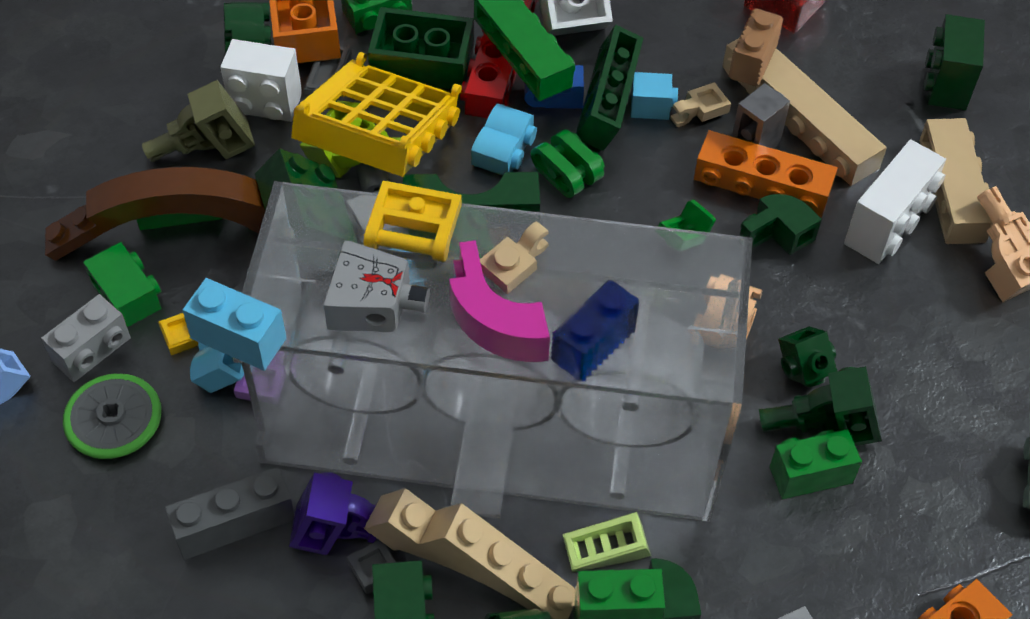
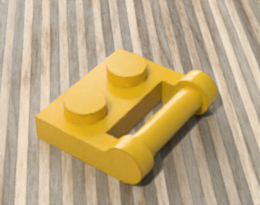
[363,181,462,262]

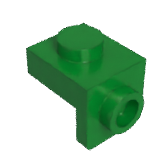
[654,200,716,254]

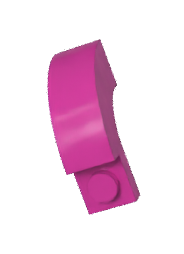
[449,240,550,362]

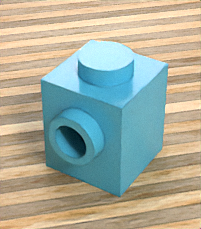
[631,72,678,120]

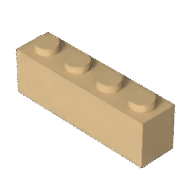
[919,118,993,244]

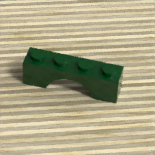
[403,172,540,227]

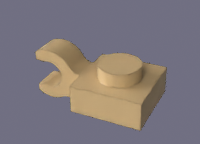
[670,82,731,127]
[480,221,549,294]

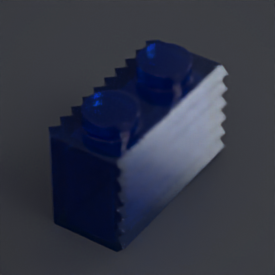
[550,280,639,382]

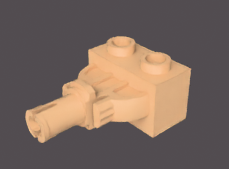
[977,186,1030,302]

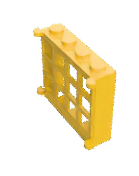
[291,52,462,177]

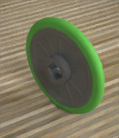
[63,374,161,459]

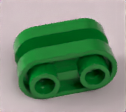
[531,129,605,198]

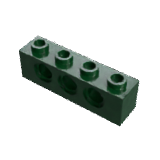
[576,24,644,151]

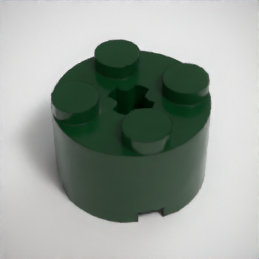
[224,2,271,55]

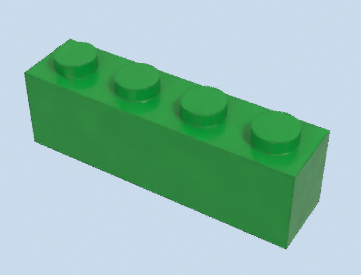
[474,0,576,101]

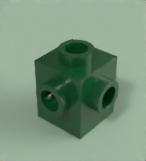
[778,326,837,387]

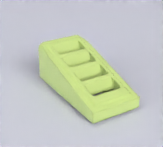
[562,512,651,572]

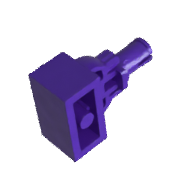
[289,472,379,555]

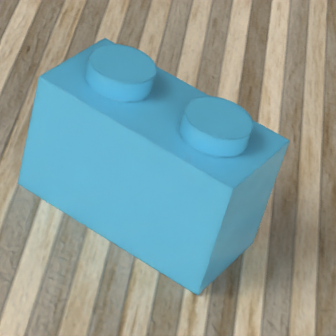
[182,278,287,371]

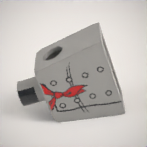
[323,240,430,332]

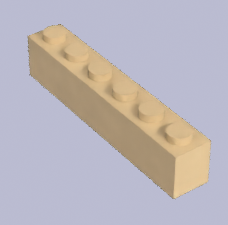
[723,38,887,186]

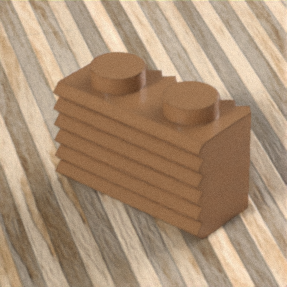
[729,9,784,87]

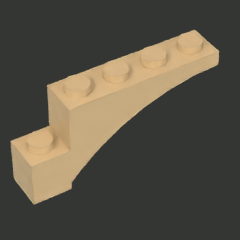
[364,488,576,619]

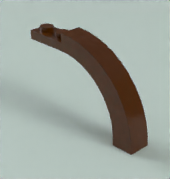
[45,167,272,261]

